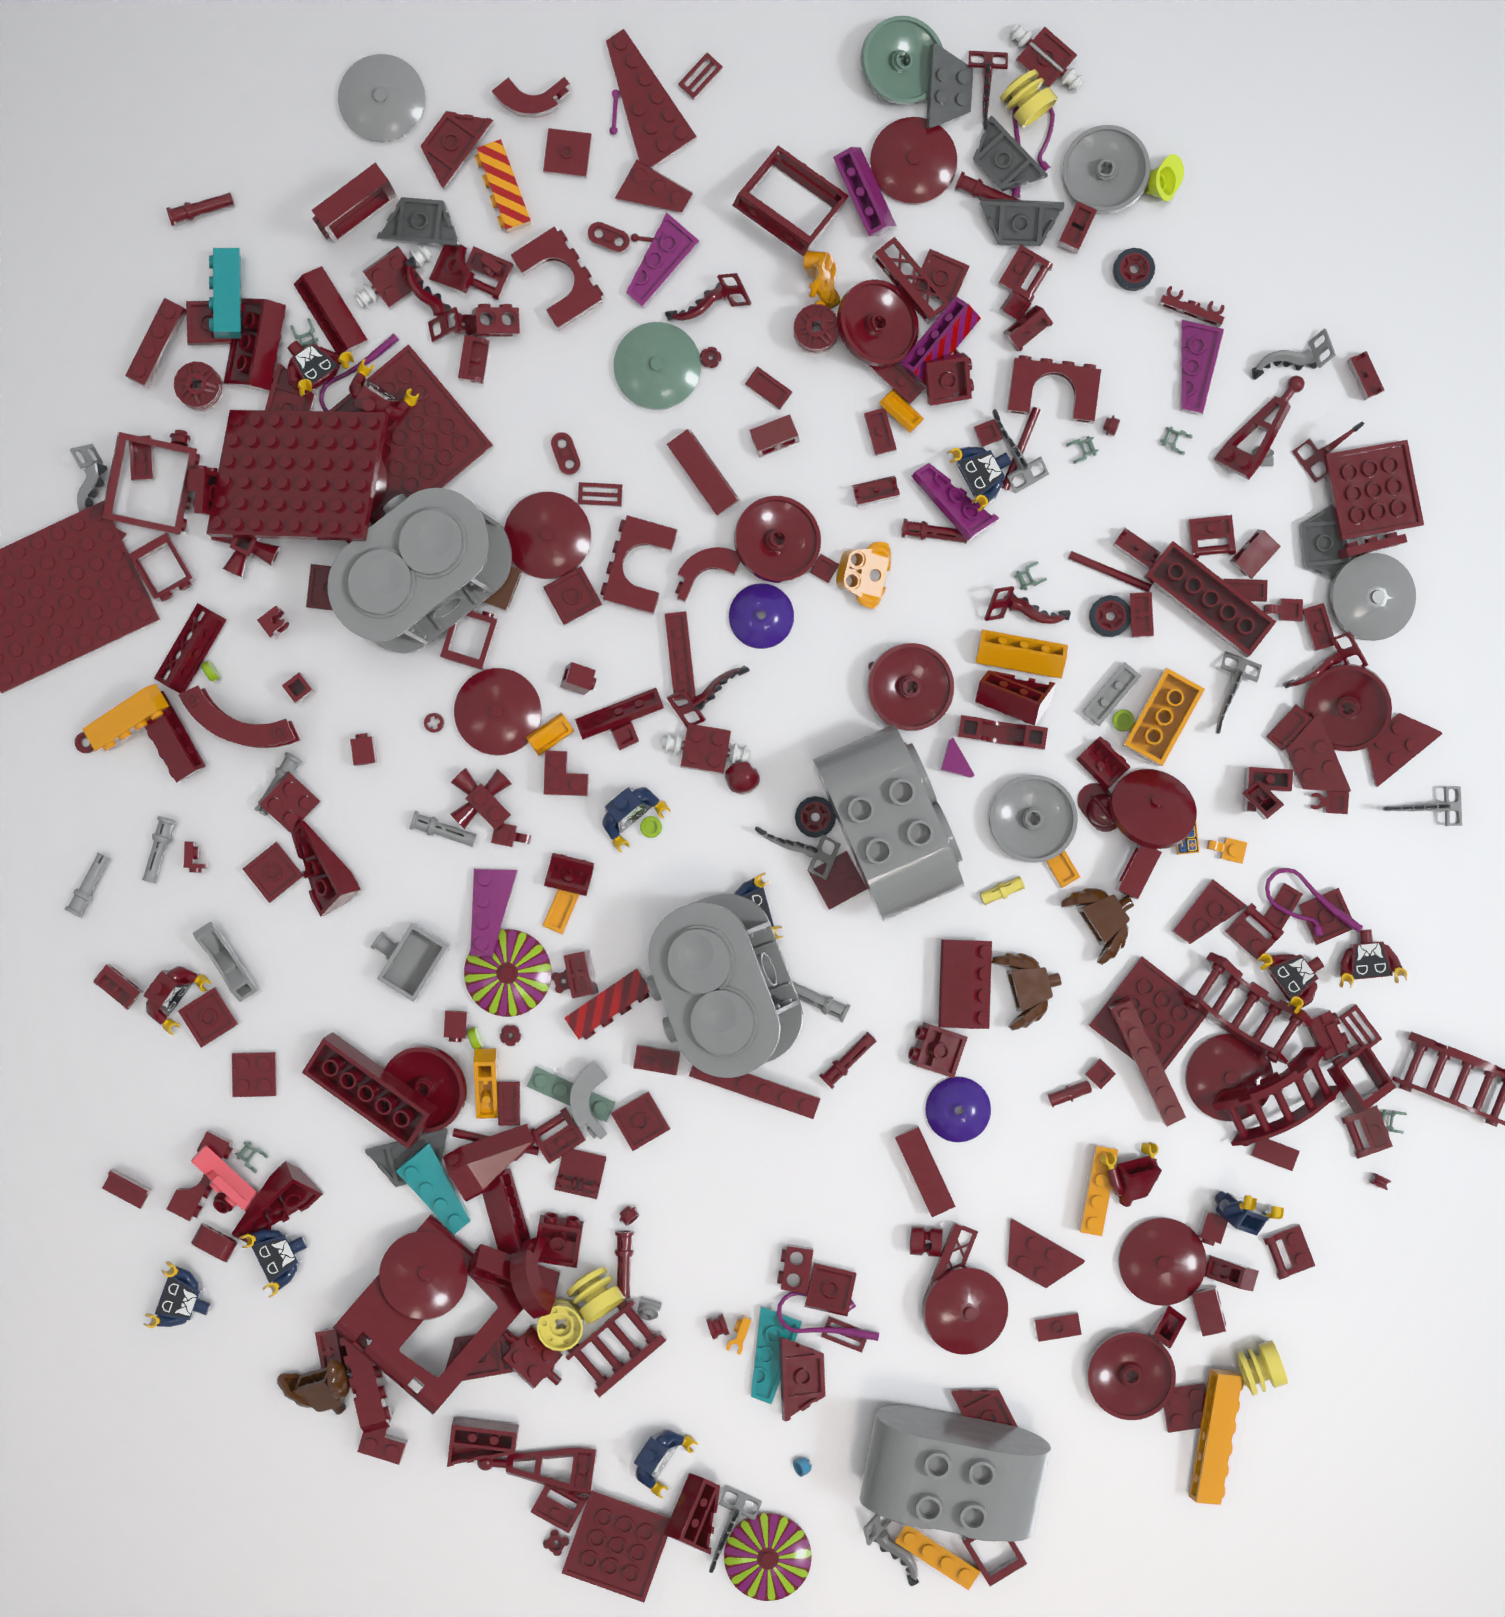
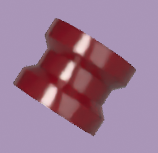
[706,1313,730,1340]

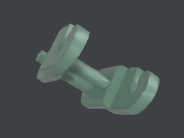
[290,318,319,349]
[1160,426,1193,455]
[1066,436,1099,464]
[1014,561,1047,590]
[1381,1109,1407,1134]
[235,1141,269,1173]

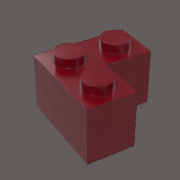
[544,751,589,796]
[1244,767,1293,812]
[357,1412,408,1465]

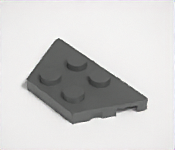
[926,43,973,129]
[973,116,1048,192]
[377,197,460,247]
[980,198,1064,246]
[1300,504,1348,579]
[365,1128,448,1187]

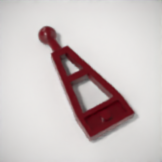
[1214,375,1305,480]
[477,1448,597,1495]

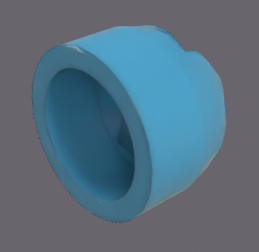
[793,1457,812,1477]

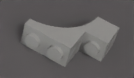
[192,921,258,1002]

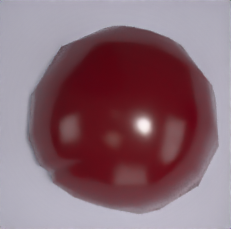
[725,762,760,795]

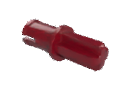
[1048,1081,1092,1107]

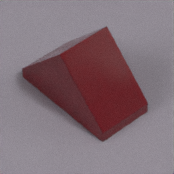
[1242,779,1284,820]
[1149,1305,1187,1349]

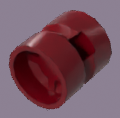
[910,1226,943,1257]

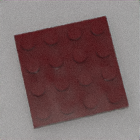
[1323,440,1424,541]
[1088,956,1206,1071]
[562,1489,671,1603]

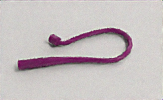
[1012,106,1055,198]
[319,333,399,411]
[1265,868,1363,936]
[777,1292,879,1341]

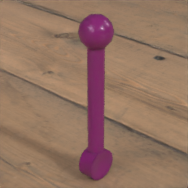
[609,89,620,135]

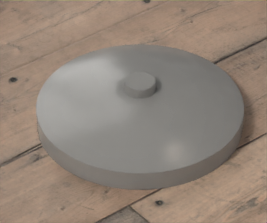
[338,54,426,143]
[1063,125,1151,213]
[1330,553,1416,641]
[990,775,1078,863]

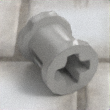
[370,932,398,960]

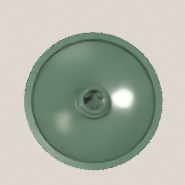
[861,16,943,105]
[614,322,701,410]

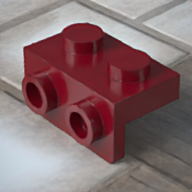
[1076,736,1130,790]
[544,853,594,896]

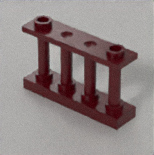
[565,1298,667,1398]

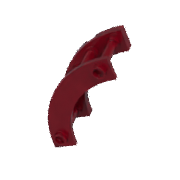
[178,685,301,748]
[1183,952,1314,1064]
[1392,1031,1505,1127]
[1212,1046,1340,1147]

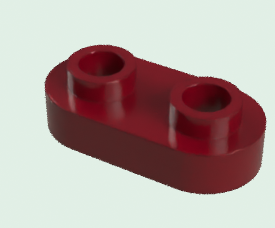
[588,222,630,253]
[551,432,581,475]

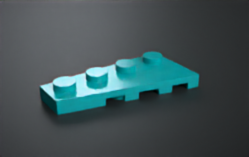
[396,1141,471,1235]
[751,1306,802,1404]

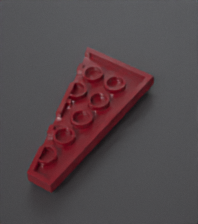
[606,29,697,168]

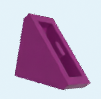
[940,738,975,778]

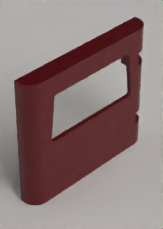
[333,1215,523,1415]

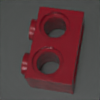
[1057,201,1097,254]
[472,304,520,337]
[777,1244,813,1294]

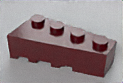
[339,1334,392,1433]

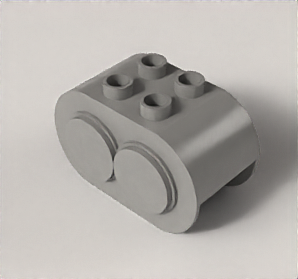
[328,488,512,653]
[813,724,964,921]
[647,894,803,1078]
[859,1405,1051,1542]

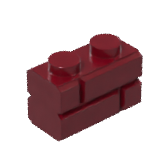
[1308,1010,1350,1061]

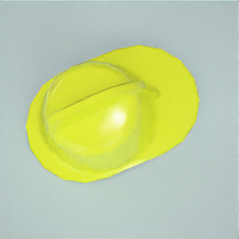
[1145,154,1184,202]

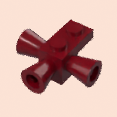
[211,537,280,578]
[450,768,512,830]

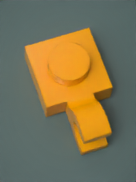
[1207,837,1247,864]
[726,1315,752,1355]

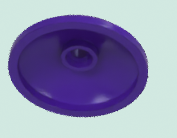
[729,583,794,649]
[925,1077,991,1142]

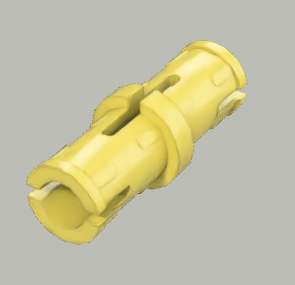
[980,876,1025,906]

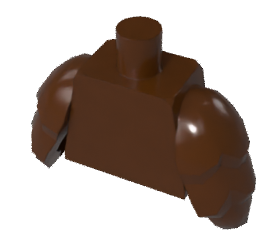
[1061,888,1134,965]
[992,953,1062,1031]
[277,1360,350,1415]

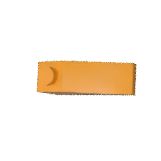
[473,1048,498,1119]

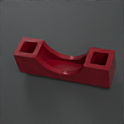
[125,298,186,389]
[957,715,1048,750]
[166,1130,234,1221]

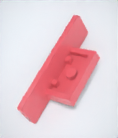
[191,1146,258,1212]

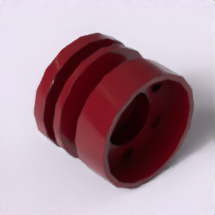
[793,304,839,355]
[174,361,224,412]

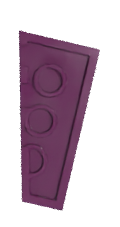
[626,212,700,308]
[1182,320,1224,415]
[911,463,1000,541]
[470,869,518,957]

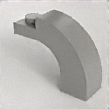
[570,1060,608,1140]

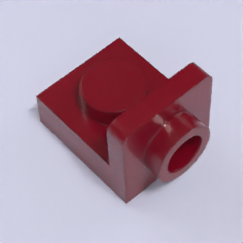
[183,841,208,873]

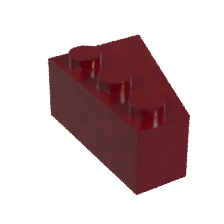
[975,670,1056,726]
[447,1417,519,1467]
[664,1473,720,1555]

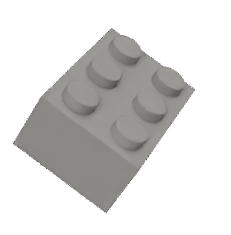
[377,923,451,1002]

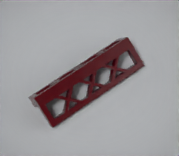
[872,237,950,325]
[154,603,227,693]
[921,1222,978,1305]

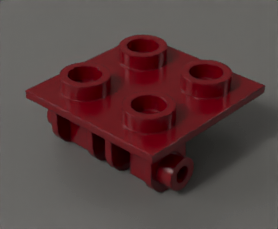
[554,1149,607,1199]

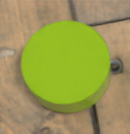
[201,660,221,682]
[1112,709,1134,732]
[640,816,662,838]
[467,1026,483,1049]

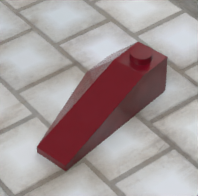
[291,820,361,917]
[442,1124,535,1202]
[232,1161,323,1243]

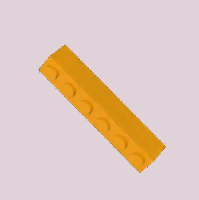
[1188,1368,1244,1505]

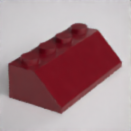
[223,298,286,391]
[938,939,992,1029]

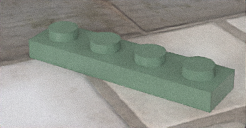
[527,1066,615,1122]

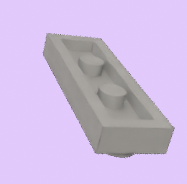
[1082,662,1141,726]

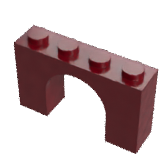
[511,226,604,331]
[1006,355,1101,424]
[600,515,678,615]

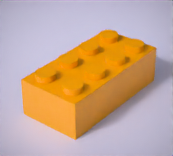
[1122,668,1205,766]

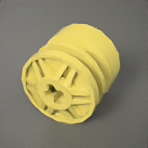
[1000,69,1058,128]
[567,1267,625,1324]
[537,1298,584,1351]
[1237,1340,1288,1396]

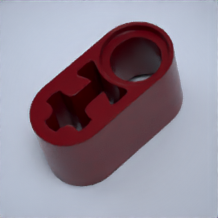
[191,1223,238,1262]

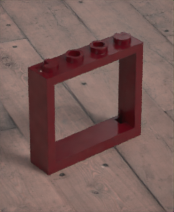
[732,145,849,257]
[311,162,397,243]
[101,432,200,535]

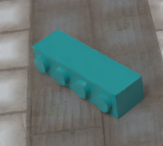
[209,248,241,339]

